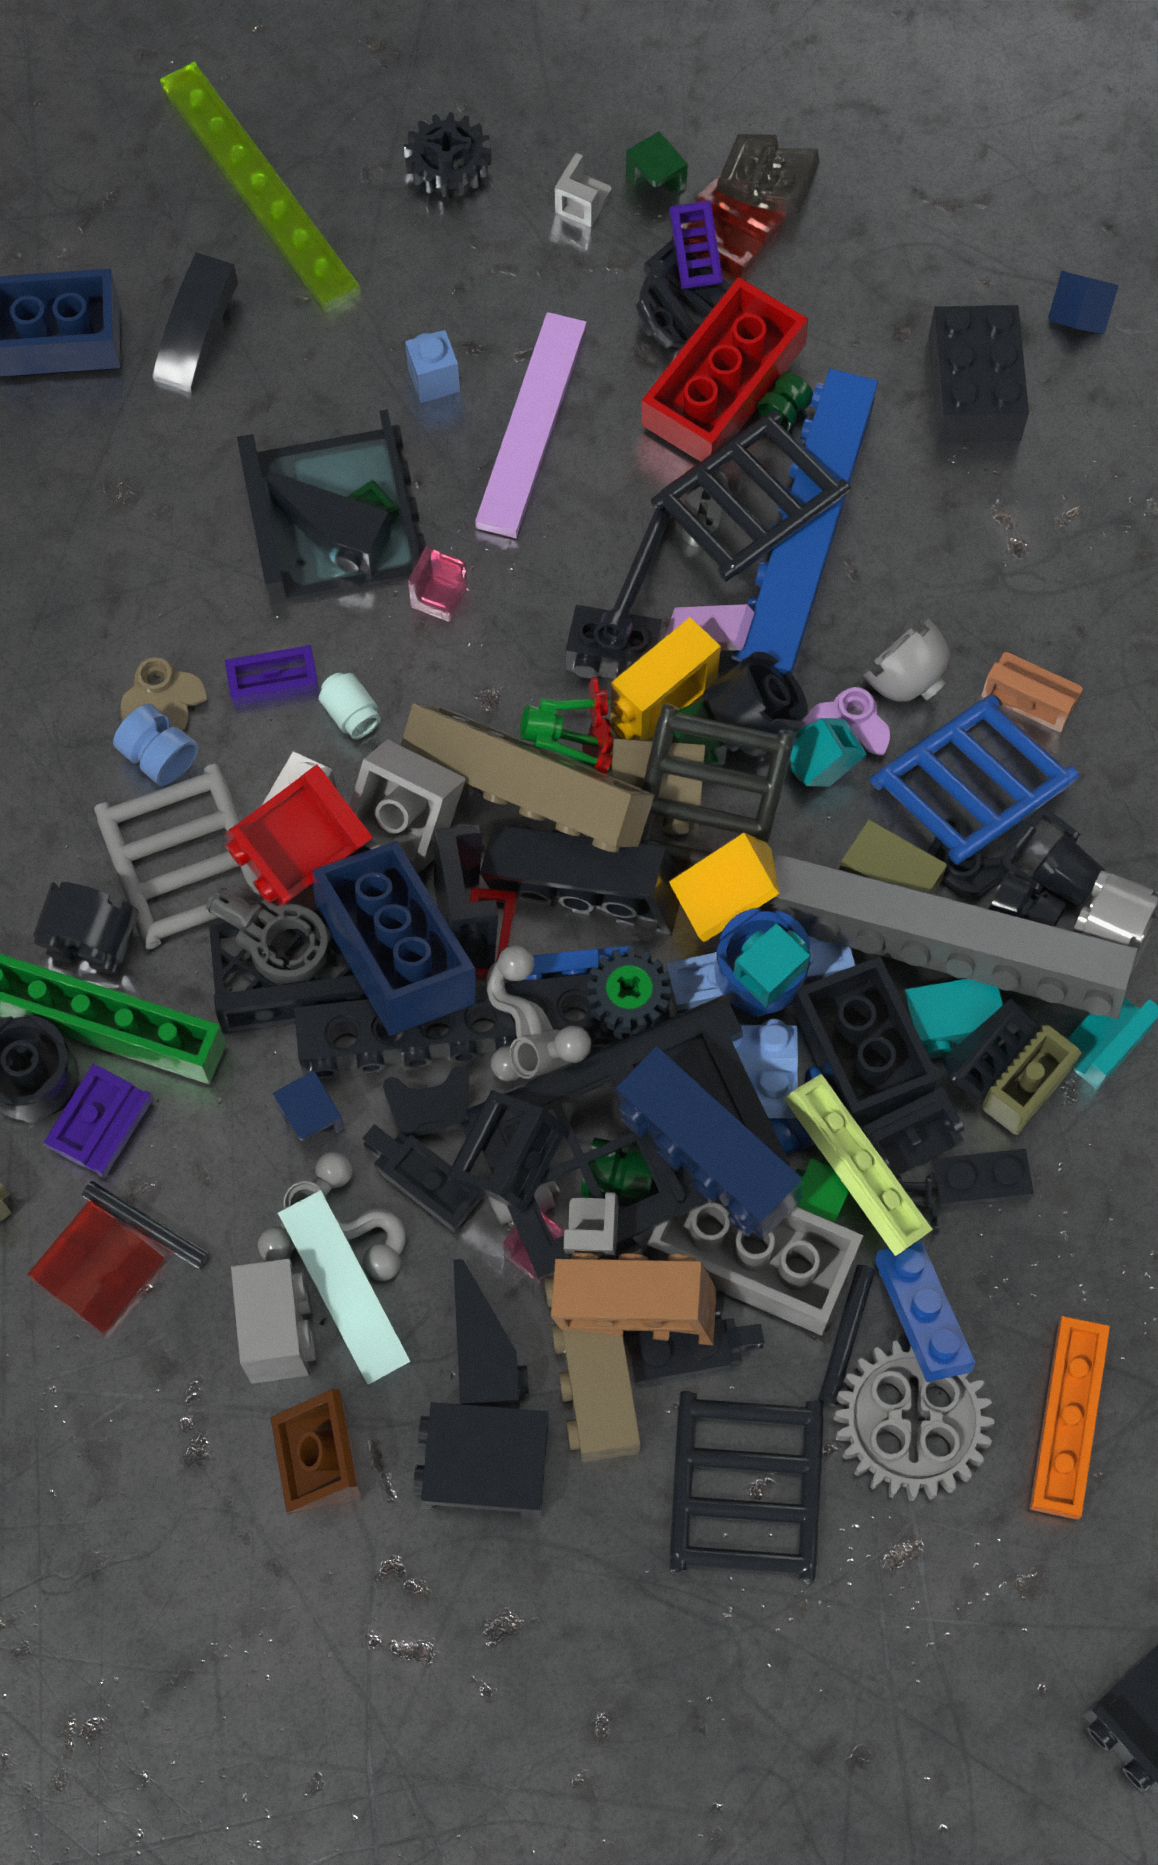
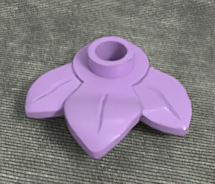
[802,687,890,755]

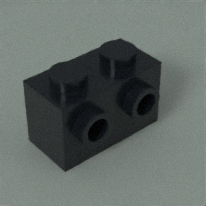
[566,604,662,679]

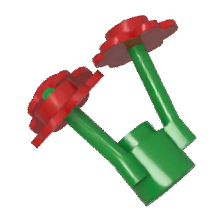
[520,677,614,774]

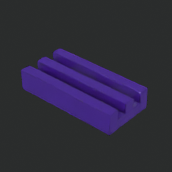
[225,645,319,706]

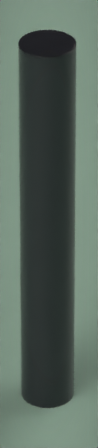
[82,1181,210,1269]
[818,1264,875,1407]

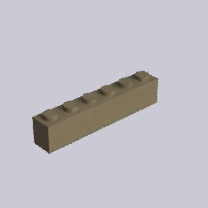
[400,703,655,852]

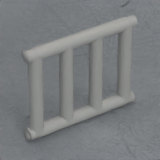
[94,763,264,950]

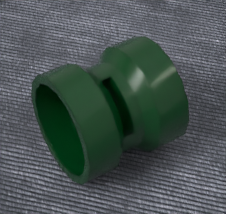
[756,372,813,431]

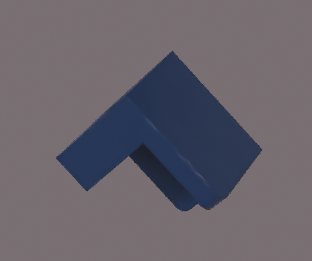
[1048,271,1119,334]
[273,1070,345,1141]

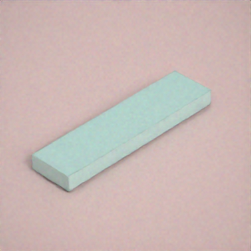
[277,1190,411,1385]

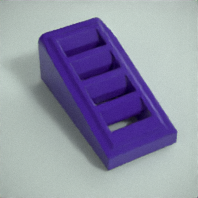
[669,200,723,290]

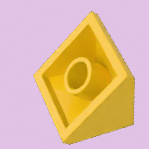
[669,833,780,943]

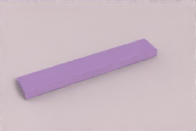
[475,312,587,539]

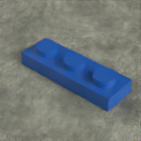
[875,1242,976,1382]

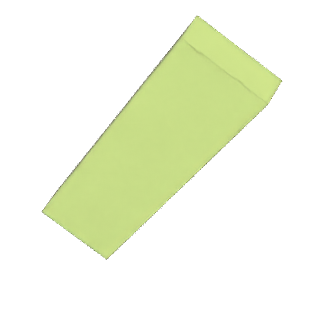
[784,1074,933,1256]

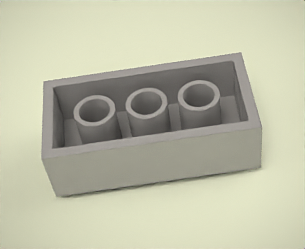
[646,1199,864,1336]

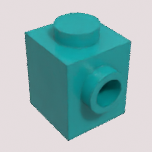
[790,718,867,787]
[733,923,810,1008]

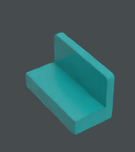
[1067,997,1158,1090]

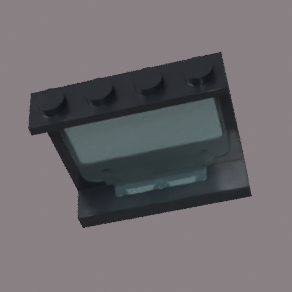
[237,409,428,605]

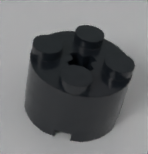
[703,651,808,756]
[33,882,139,974]
[0,1015,79,1123]

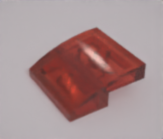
[671,176,787,278]
[27,1200,164,1334]

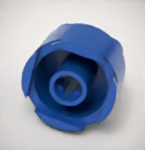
[714,908,811,1017]

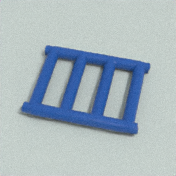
[870,694,1080,864]

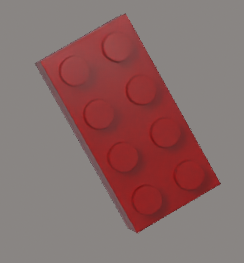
[641,277,808,462]

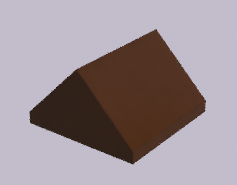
[270,1389,362,1513]

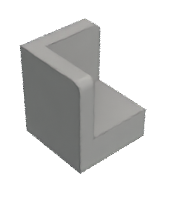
[555,153,611,227]
[563,1192,619,1258]

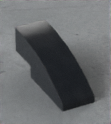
[152,252,238,392]

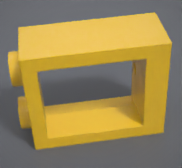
[610,617,721,741]

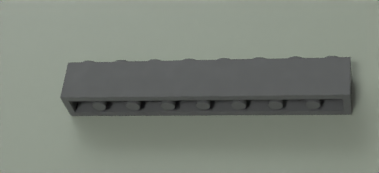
[760,854,1137,1019]

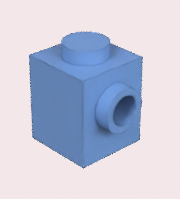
[405,330,460,403]

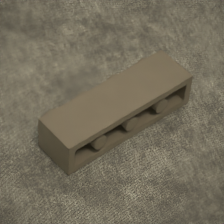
[544,1258,640,1462]

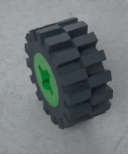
[587,948,672,1039]

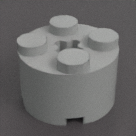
[1073,871,1158,974]

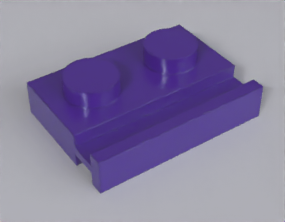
[44,1064,153,1178]

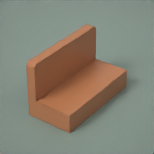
[981,652,1083,733]

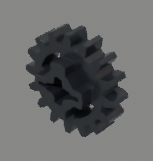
[404,112,492,197]

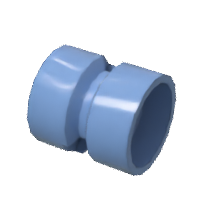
[113,704,198,787]

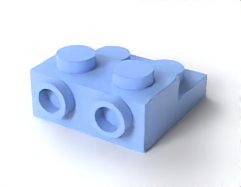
[733,1019,798,1118]

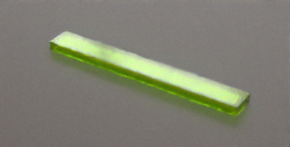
[160,62,361,313]

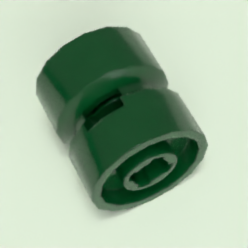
[581,1137,654,1207]

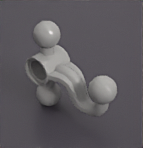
[486,945,591,1081]
[257,1151,406,1281]

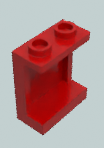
[225,764,373,906]

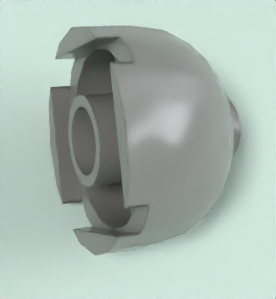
[862,616,951,702]

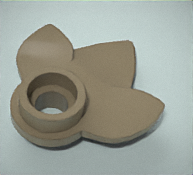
[120,657,207,731]

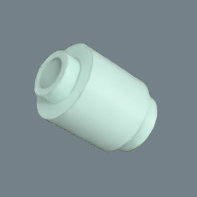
[319,673,381,739]

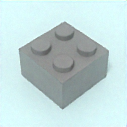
[349,739,466,873]
[231,1259,316,1384]

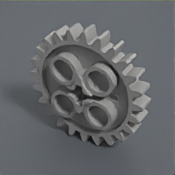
[833,1340,994,1501]

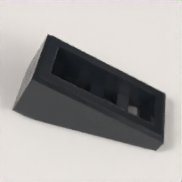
[941,999,1041,1102]

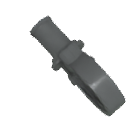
[205,885,329,985]

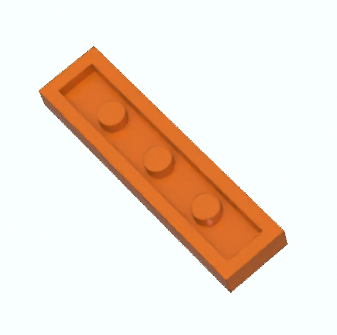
[1030,1316,1110,1520]

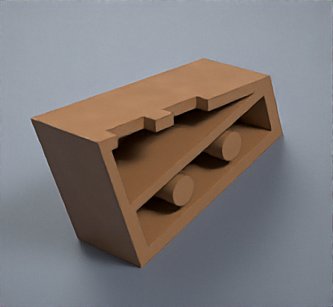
[551,1253,717,1345]

